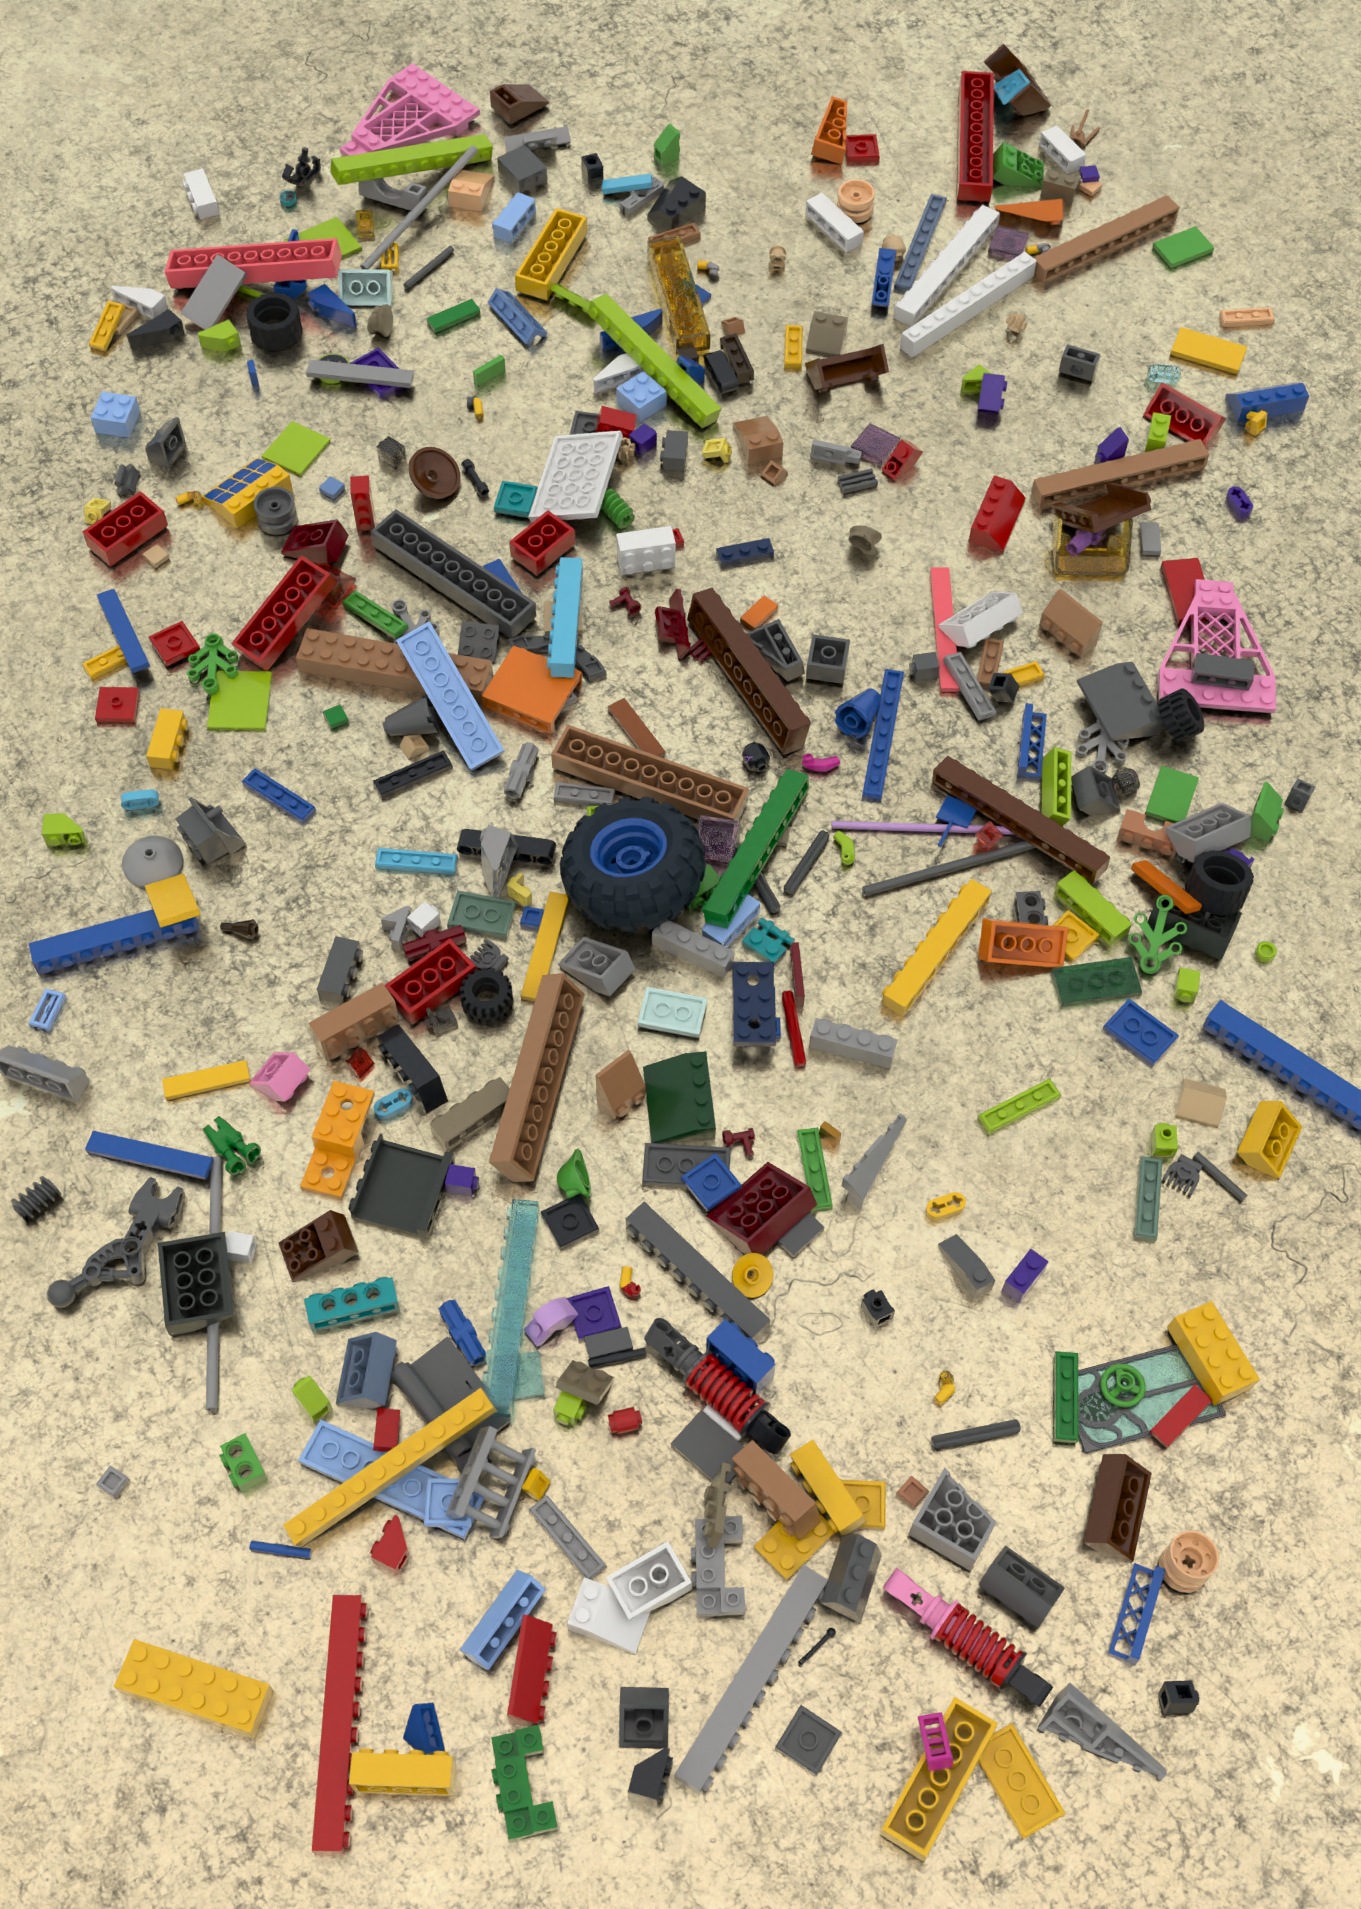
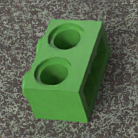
[219,1433,267,1492]

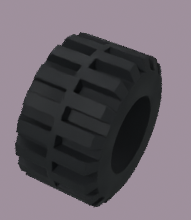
[1159,688,1204,742]
[460,967,513,1025]

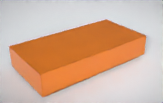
[740,595,778,630]

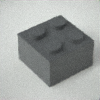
[806,634,850,684]

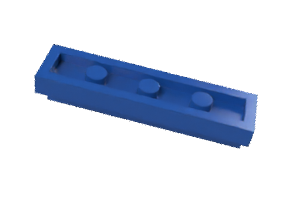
[1017,703,1047,780]
[1107,1563,1165,1665]

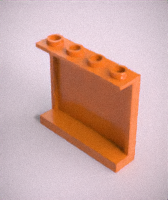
[481,645,582,734]

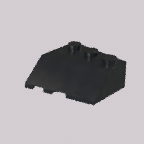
[647,176,706,231]

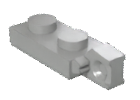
[810,439,862,465]

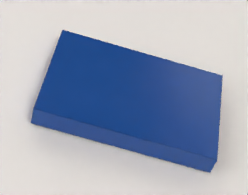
[1103,999,1179,1066]

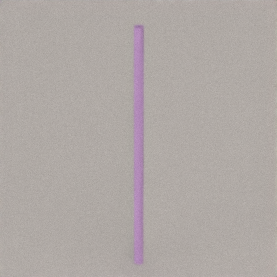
[831,821,1016,835]

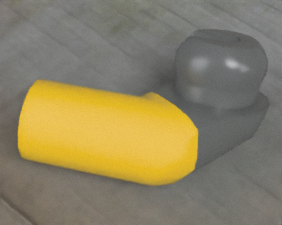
[466,395,484,417]

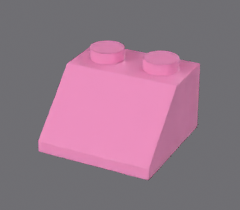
[248,1052,311,1102]

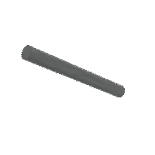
[403,246,454,289]

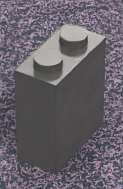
[497,145,547,193]

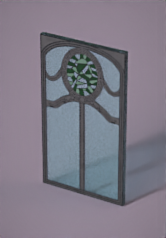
[1078,1344,1226,1455]

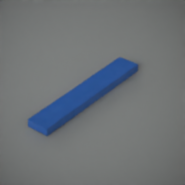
[96,589,150,673]
[85,1131,214,1180]

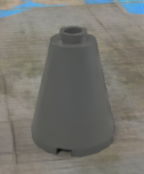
[383,695,439,736]

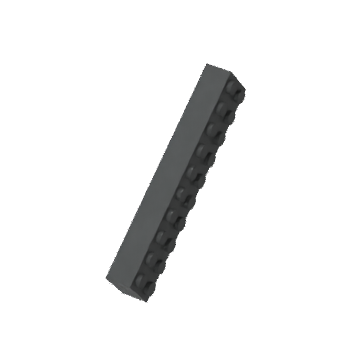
[371,509,537,638]

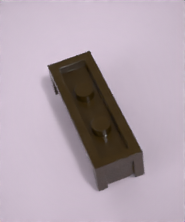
[720,333,754,384]

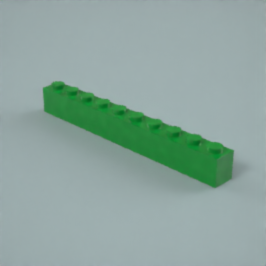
[702,769,809,929]

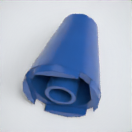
[834,688,881,738]

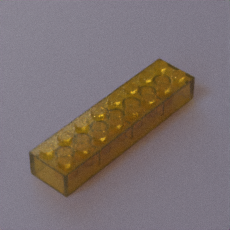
[647,236,711,354]

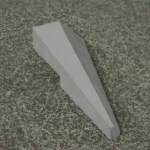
[842,1113,907,1209]
[1038,1682,1167,1780]

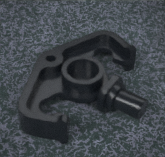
[282,147,321,186]

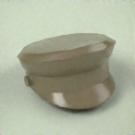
[367,304,393,337]
[848,525,882,555]

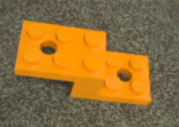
[300,1080,375,1200]

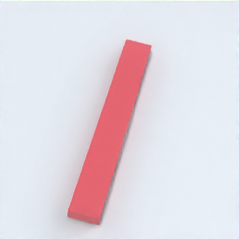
[930,567,960,692]

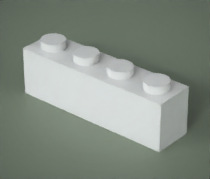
[805,193,864,253]

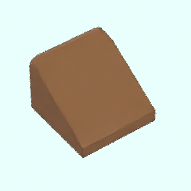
[721,317,745,335]
[760,460,788,485]

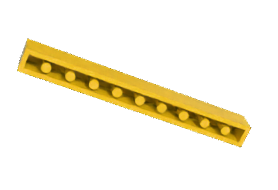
[283,1388,497,1547]

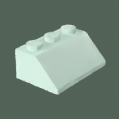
[338,269,393,306]

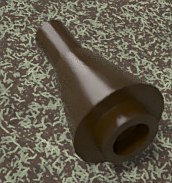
[220,919,259,940]

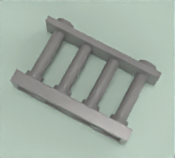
[445,1426,536,1539]

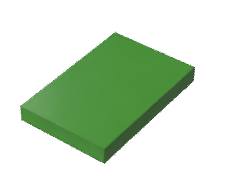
[1153,226,1215,268]
[1145,766,1199,823]

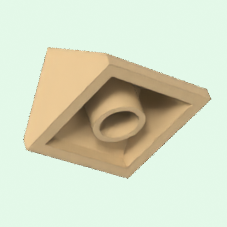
[1175,1078,1227,1128]

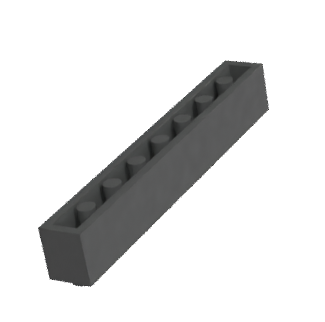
[625,1201,771,1341]

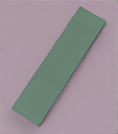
[1134,1156,1163,1241]

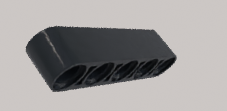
[457,829,557,866]

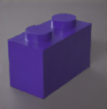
[977,373,1008,414]
[1002,1249,1049,1303]

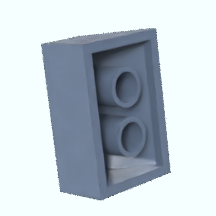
[335,1332,397,1409]

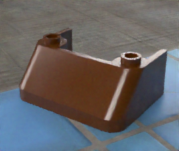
[984,43,1052,116]
[805,344,889,393]

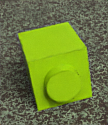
[1173,967,1201,1002]

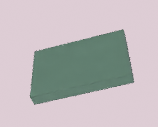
[447,890,517,939]

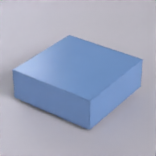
[319,476,345,499]

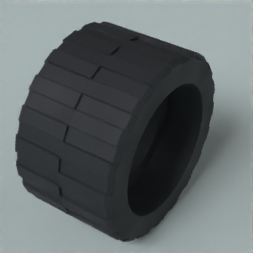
[246,293,302,351]
[1185,851,1254,916]

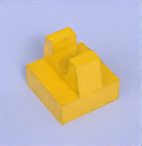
[1246,410,1268,436]
[521,1468,551,1501]

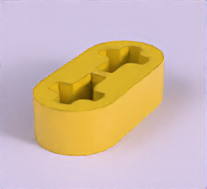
[925,1192,966,1221]

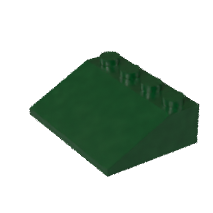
[643,1051,716,1144]

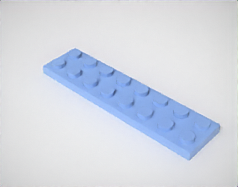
[396,621,505,771]
[298,1419,485,1539]

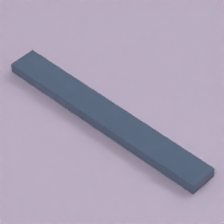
[894,194,947,292]

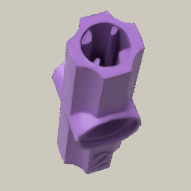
[1066,529,1106,557]

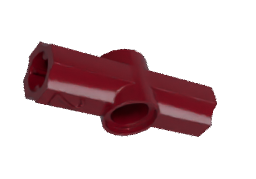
[402,925,467,962]

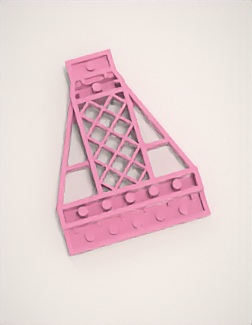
[340,63,480,156]
[1157,579,1276,713]

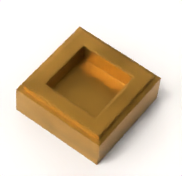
[819,1121,841,1148]

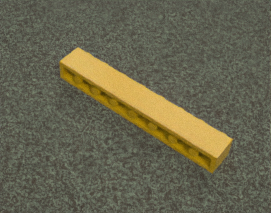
[882,879,992,1017]

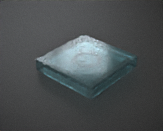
[494,1351,545,1403]

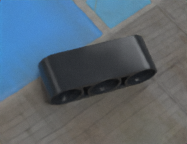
[703,350,739,395]

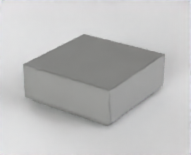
[95,1465,130,1499]

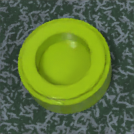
[1255,941,1277,962]

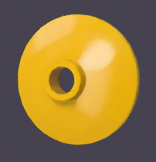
[732,1253,773,1298]

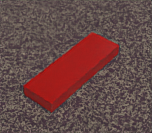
[1149,1384,1212,1448]

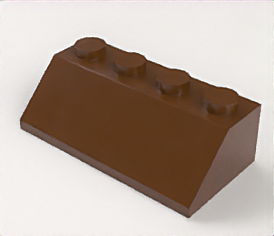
[1084,1454,1152,1562]

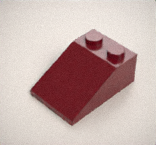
[281,519,349,564]

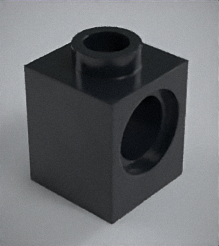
[581,153,604,183]

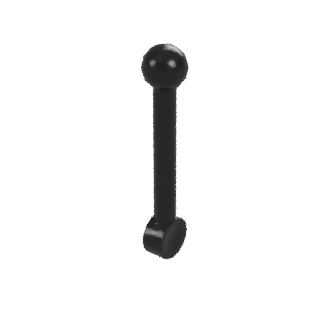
[798,1628,836,1666]

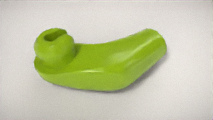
[833,831,855,865]

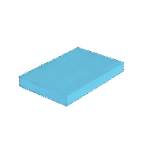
[994,69,1030,105]

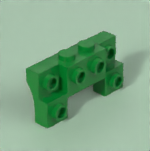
[491,1725,558,1842]

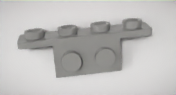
[504,126,571,153]

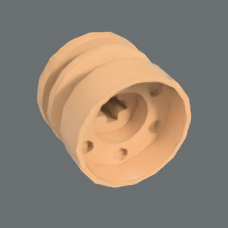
[1159,1530,1219,1593]

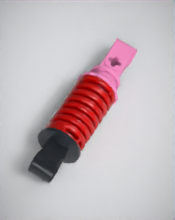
[883,1567,1053,1707]

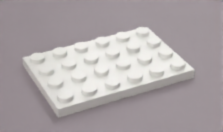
[528,431,623,522]

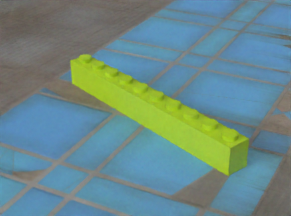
[330,134,493,185]
[588,293,722,428]

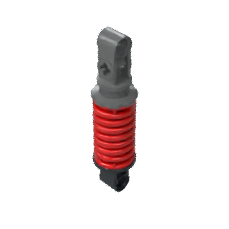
[644,1318,791,1454]

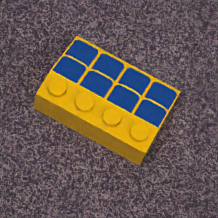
[201,458,293,529]

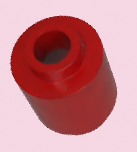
[608,1407,642,1434]

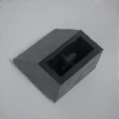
[628,1748,673,1808]

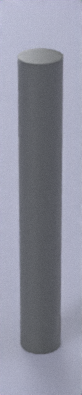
[1193,1151,1248,1202]

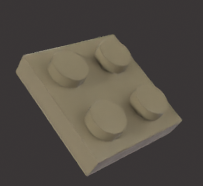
[556,1360,614,1405]

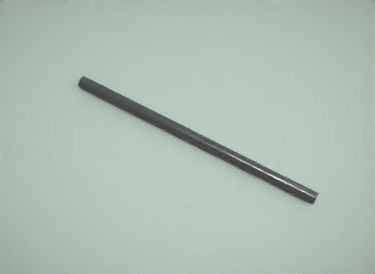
[862,829,1068,896]

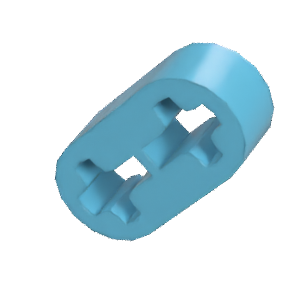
[121,789,159,810]
[374,1089,413,1120]

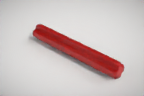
[782,990,806,1067]

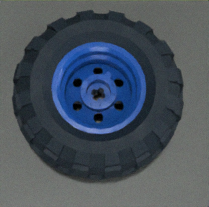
[560,796,706,932]

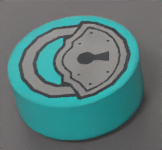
[279,190,297,207]

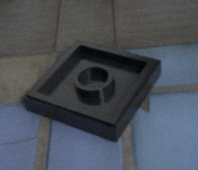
[541,1194,599,1250]

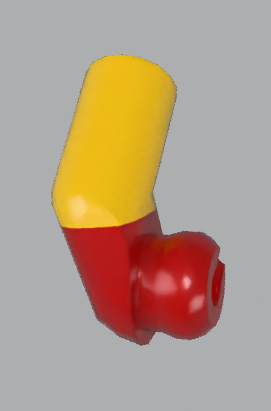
[619,1266,641,1297]

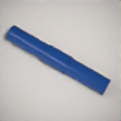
[249,1540,312,1558]

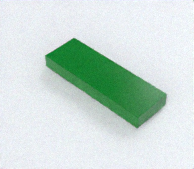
[426,299,481,333]

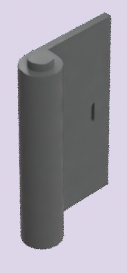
[391,1336,512,1462]

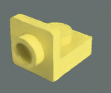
[702,438,732,463]
[84,498,111,524]
[507,872,532,907]

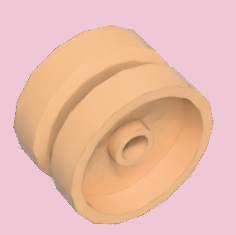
[837,179,875,223]

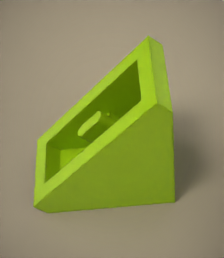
[961,364,992,392]

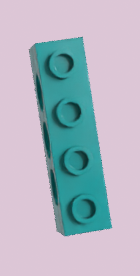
[304,1277,400,1331]

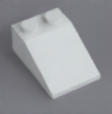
[606,1541,692,1620]
[567,1578,651,1654]

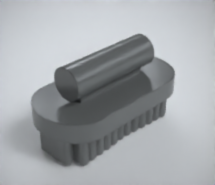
[114,464,140,495]

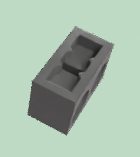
[1013,891,1048,925]

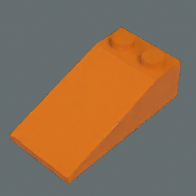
[978,918,1068,968]

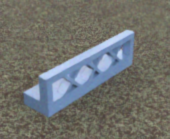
[487,288,548,345]

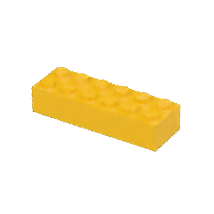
[515,208,588,300]
[114,1639,274,1738]
[881,1696,998,1862]

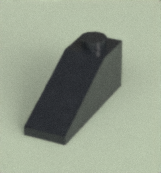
[127,309,185,349]

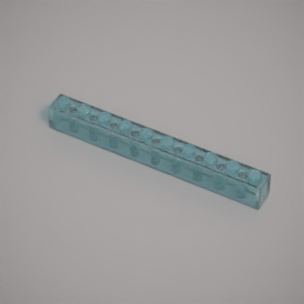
[482,1199,540,1418]

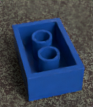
[706,1319,776,1395]

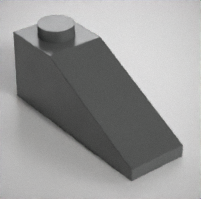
[938,1234,995,1300]

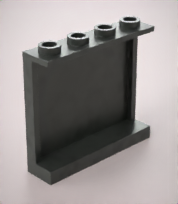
[348,1134,455,1240]

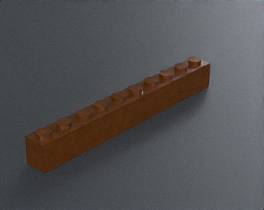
[932,756,1110,883]

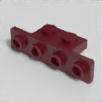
[654,589,691,659]

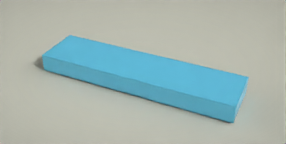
[375,848,458,875]

